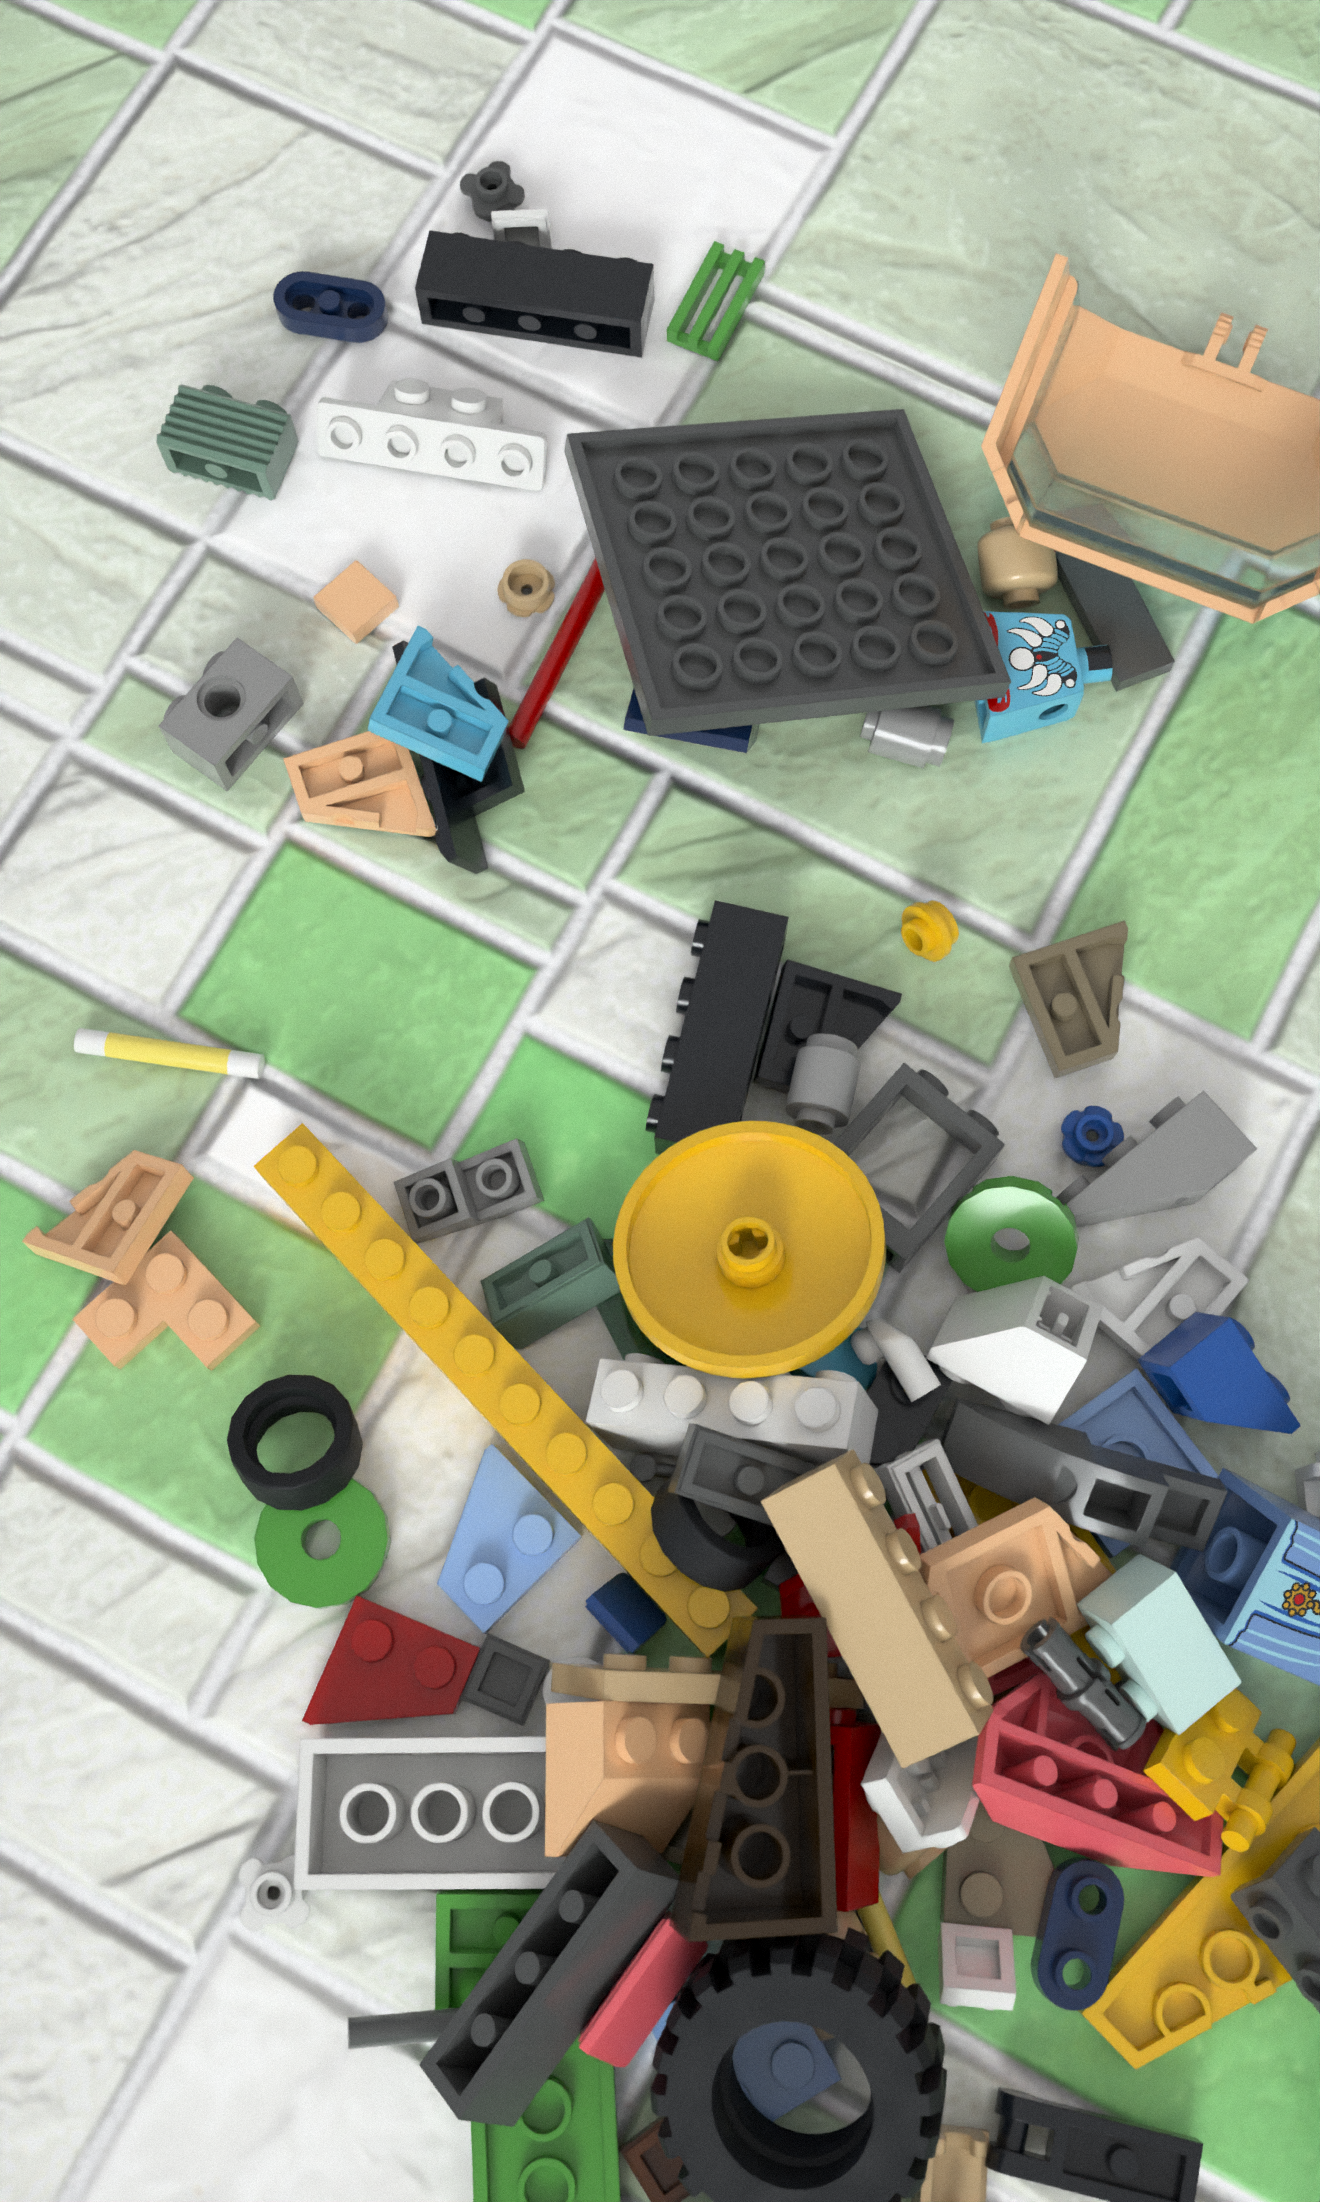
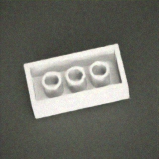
[293,1737,567,1890]

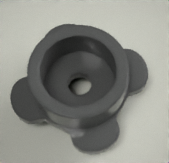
[460,161,525,222]

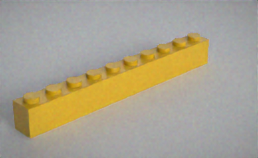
[253,1123,758,1658]

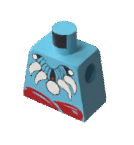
[975,611,1113,743]

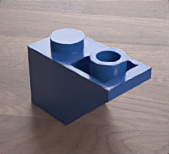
[1138,1312,1301,1434]

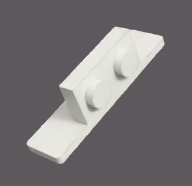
[317,378,547,491]

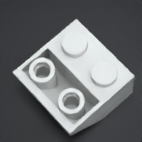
[926,1276,1103,1425]

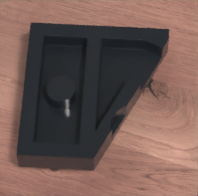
[753,959,902,1093]

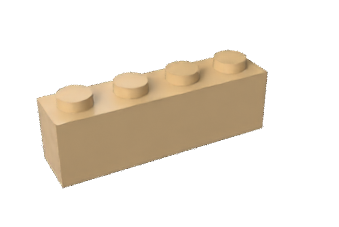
[761,1449,994,1769]

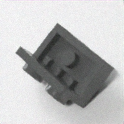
[1231,1827,1320,2013]

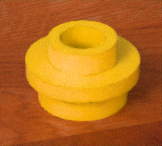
[901,900,959,962]

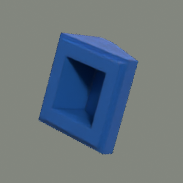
[585,1572,667,1654]

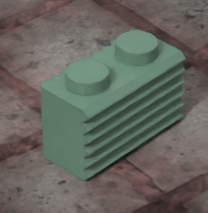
[156,384,299,501]

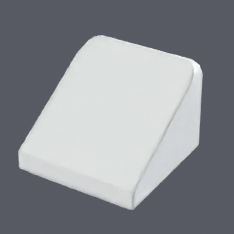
[491,208,552,249]

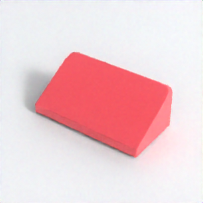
[578,1911,708,2067]

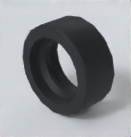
[227,1374,363,1511]
[651,1474,785,1592]

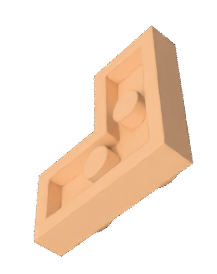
[72,1230,260,1371]

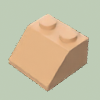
[545,1701,710,1857]

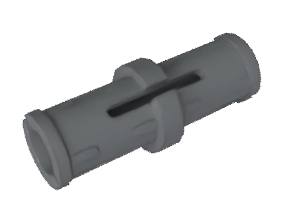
[1020,1617,1146,1751]

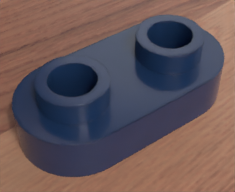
[273,271,388,343]
[1031,1857,1124,2011]

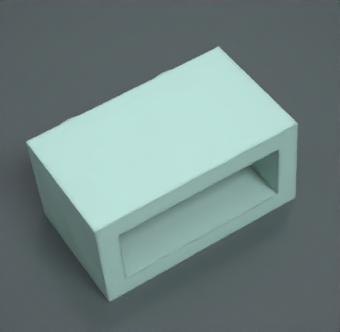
[1076,1554,1242,1735]

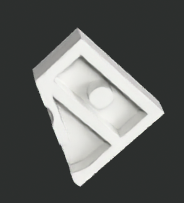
[1070,1237,1250,1360]

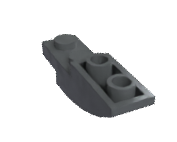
[941,1397,1228,1552]

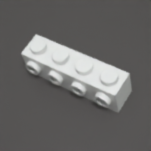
[586,1353,878,1466]

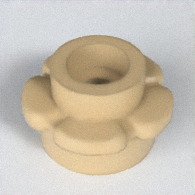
[497,559,555,617]

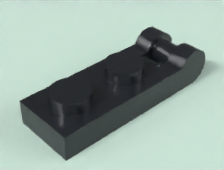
[985,2087,1203,2202]

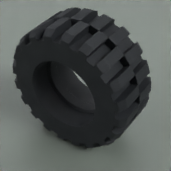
[650,1927,947,2202]

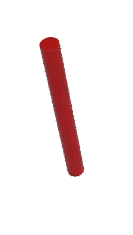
[508,557,605,749]

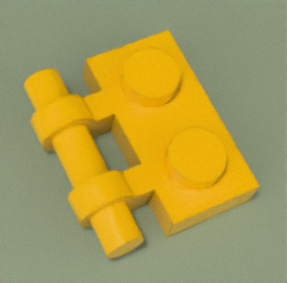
[1143,1688,1297,1852]

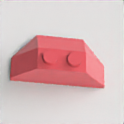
[972,1672,1224,1877]

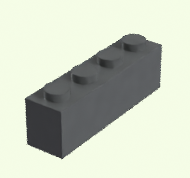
[419,1820,680,2127]

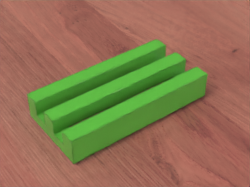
[667,241,765,361]

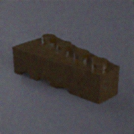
[669,1615,838,1942]

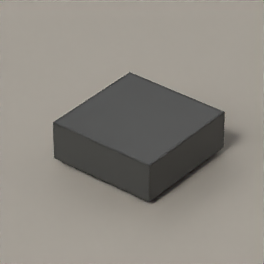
[460,1633,551,1726]

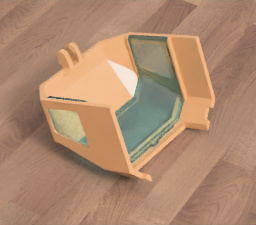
[981,253,1320,624]

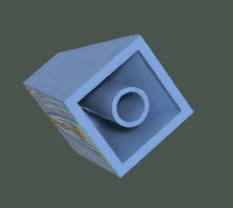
[1169,1468,1320,1686]

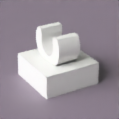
[938,1922,1016,2011]

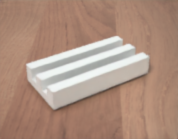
[874,1438,978,1554]

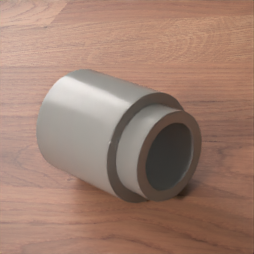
[860,706,954,768]
[785,1034,861,1135]

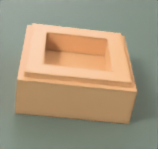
[313,560,399,644]

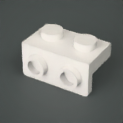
[861,1732,980,1853]

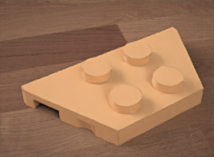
[919,1497,1113,1678]

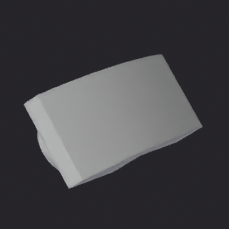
[393,1138,544,1243]

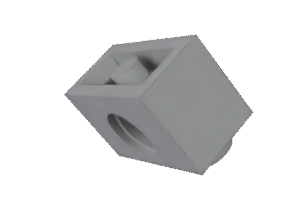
[159,637,303,791]

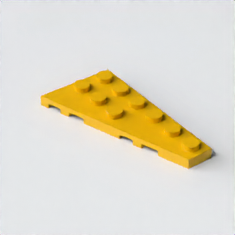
[1078,1737,1320,2069]

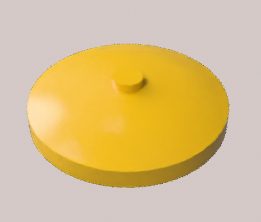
[613,1121,886,1378]

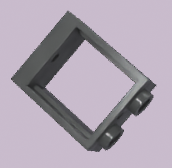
[833,1063,1005,1273]

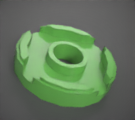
[944,1176,1079,1292]
[254,1478,391,1609]

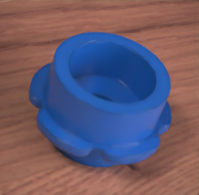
[1061,1105,1124,1168]

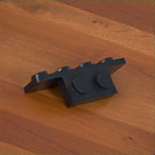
[392,640,525,874]

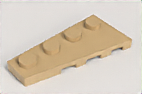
[551,1653,864,1709]

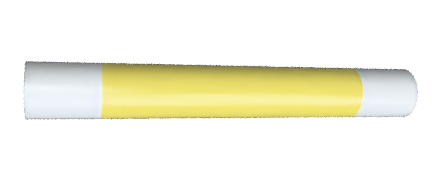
[74,1028,265,1079]

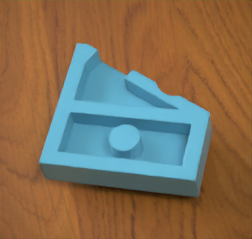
[368,626,509,782]

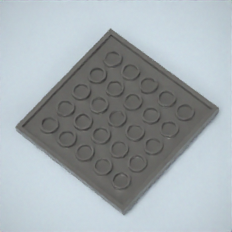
[564,409,1011,736]

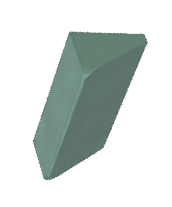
[480,1217,621,1349]

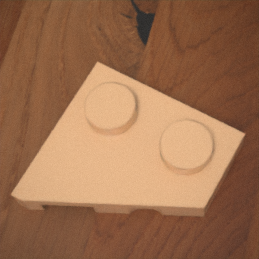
[283,731,436,837]
[22,1150,194,1286]

